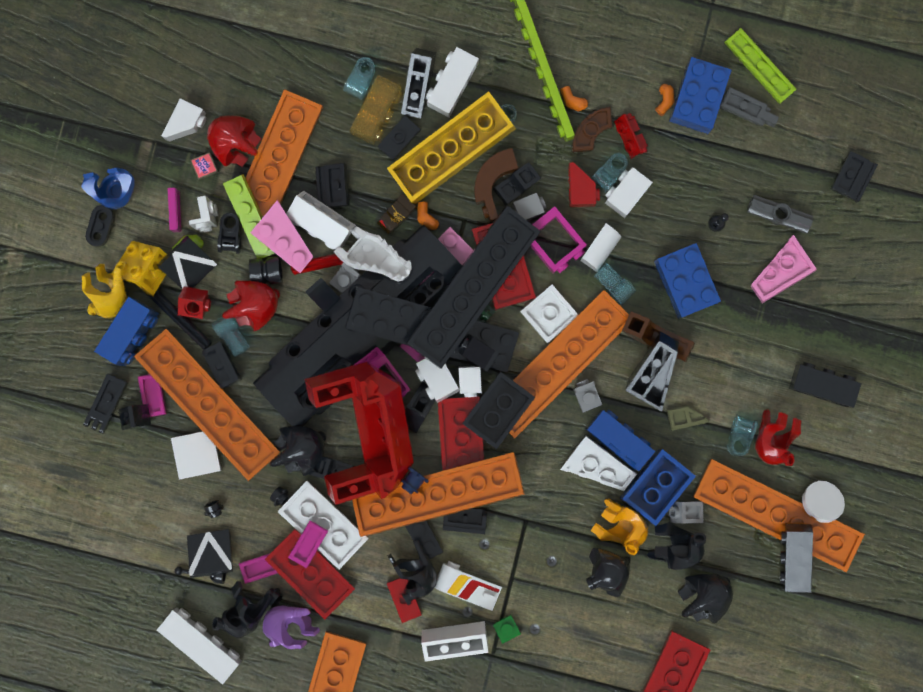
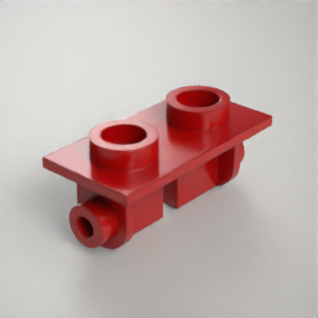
[614,113,648,159]

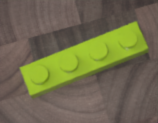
[223,174,275,259]

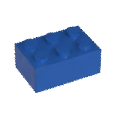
[669,57,731,134]
[654,243,721,319]
[94,297,159,367]
[620,449,696,526]

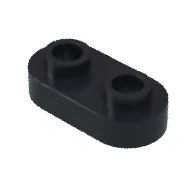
[85,205,114,247]

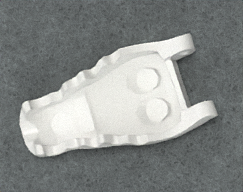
[334,226,412,281]

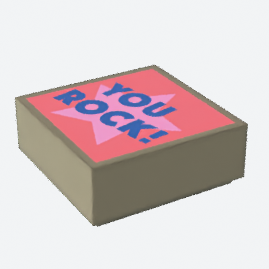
[190,152,219,180]

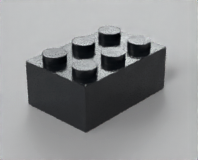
[462,372,535,449]

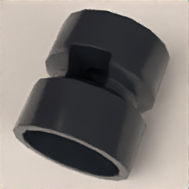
[249,256,283,285]

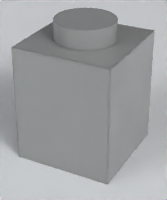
[513,193,546,221]

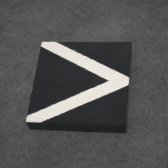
[157,236,217,289]
[187,529,233,578]

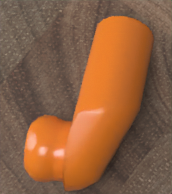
[655,84,675,116]
[560,86,588,111]
[417,202,439,230]

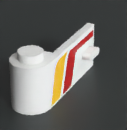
[435,561,502,611]

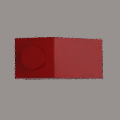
[568,162,600,207]

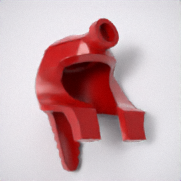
[207,115,262,167]
[222,281,280,331]
[755,409,801,466]

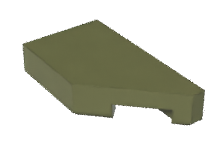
[666,406,710,431]

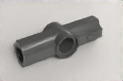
[747,195,813,234]

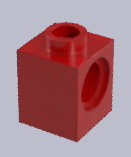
[178,287,211,319]

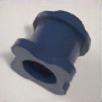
[401,466,429,495]

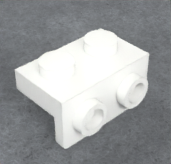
[189,196,219,233]

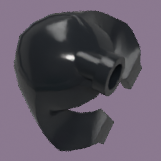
[270,426,326,476]
[647,522,706,570]
[387,540,437,605]
[586,547,631,597]
[678,574,733,624]
[212,581,273,638]

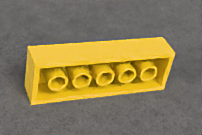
[387,91,516,204]

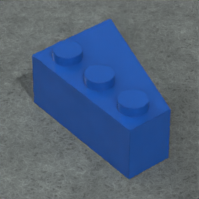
[585,410,655,471]

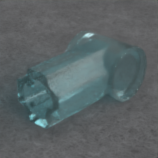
[594,263,636,306]
[211,317,250,357]

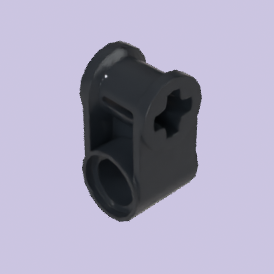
[217,213,242,254]

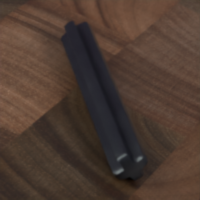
[146,289,212,350]

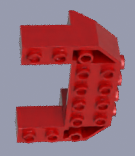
[305,362,414,505]

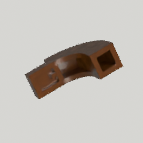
[474,148,518,223]
[622,311,695,362]

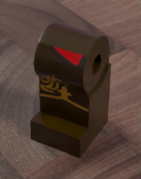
[377,193,417,235]

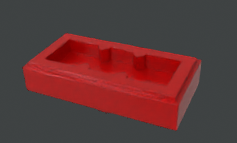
[387,578,422,623]

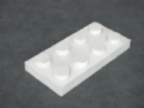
[278,480,369,570]

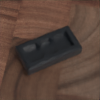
[377,116,421,161]

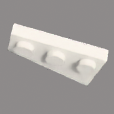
[560,435,637,491]

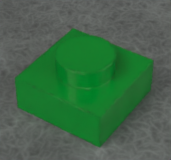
[492,614,521,644]

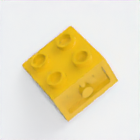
[111,241,167,296]

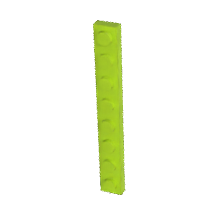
[510,0,575,142]

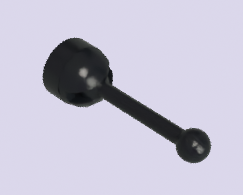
[708,213,729,232]
[175,567,226,584]

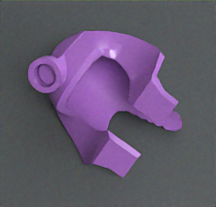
[263,605,320,649]

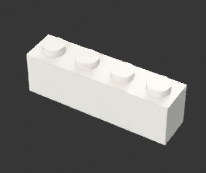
[157,608,242,685]

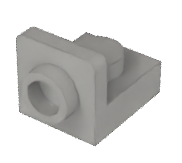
[329,262,361,293]
[573,379,602,413]
[669,501,703,524]

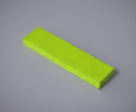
[725,28,796,104]

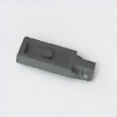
[720,87,779,127]

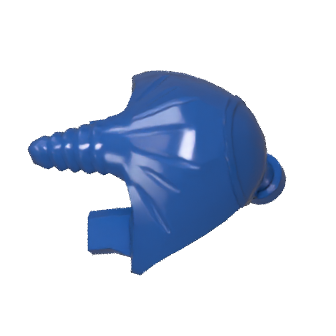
[81,168,135,209]

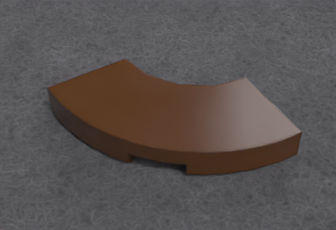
[572,107,612,153]

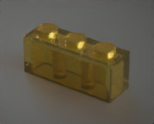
[350,75,403,145]

